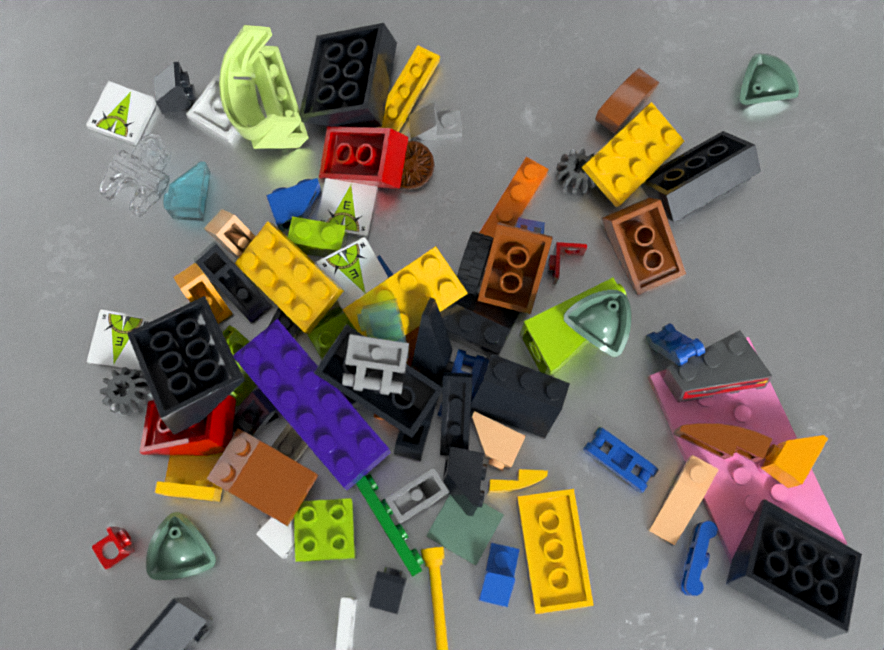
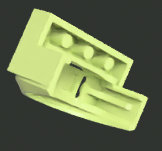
[219,25,309,149]

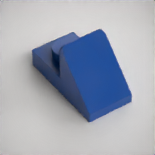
[479,543,520,607]

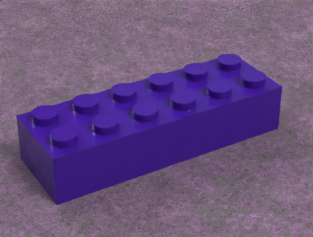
[233,319,391,491]

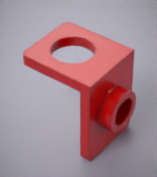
[548,242,587,284]
[92,526,135,570]

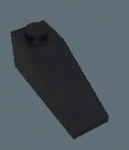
[194,241,271,322]
[411,297,455,386]

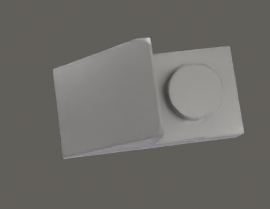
[409,103,462,141]
[385,467,449,524]

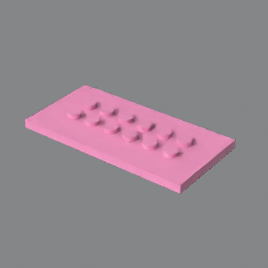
[648,337,847,563]

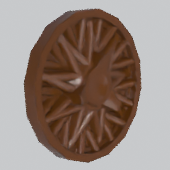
[400,141,435,190]

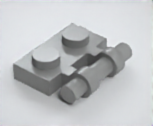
[342,335,409,395]

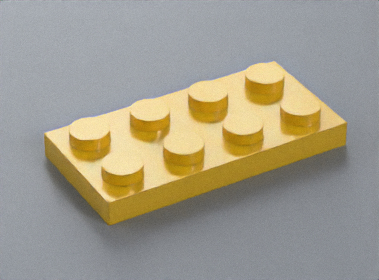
[581,102,685,207]
[234,221,344,334]
[342,246,468,342]
[517,489,594,614]

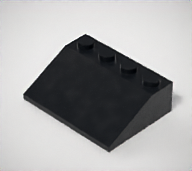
[299,23,397,128]
[127,296,245,435]
[726,499,862,639]

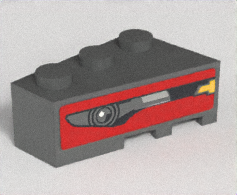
[663,330,772,402]

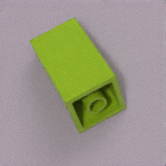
[519,277,627,377]

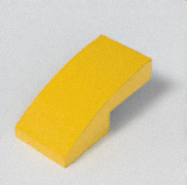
[488,469,548,493]

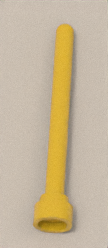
[421,547,448,650]

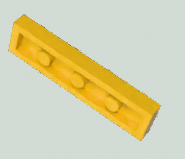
[378,45,440,132]

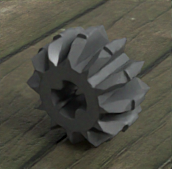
[556,148,596,194]
[100,367,151,415]

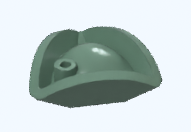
[740,53,799,105]
[564,290,631,357]
[146,512,216,580]

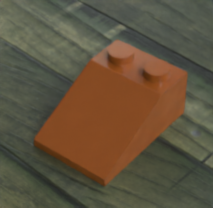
[602,197,686,295]
[478,223,553,314]
[207,429,318,526]

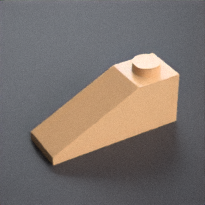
[649,455,719,545]

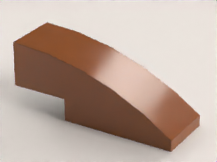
[595,68,660,135]
[673,423,773,462]

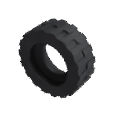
[457,231,494,295]

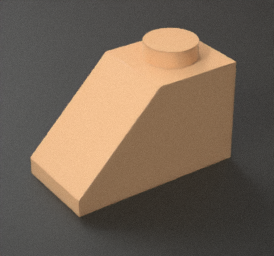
[204,209,255,259]
[471,411,526,471]

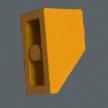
[173,263,233,324]
[761,435,828,488]

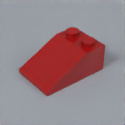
[319,127,408,189]
[139,395,236,456]

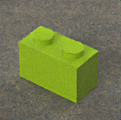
[288,216,348,258]

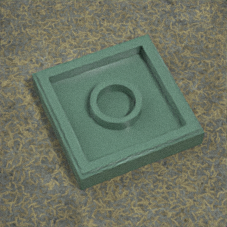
[426,495,504,566]

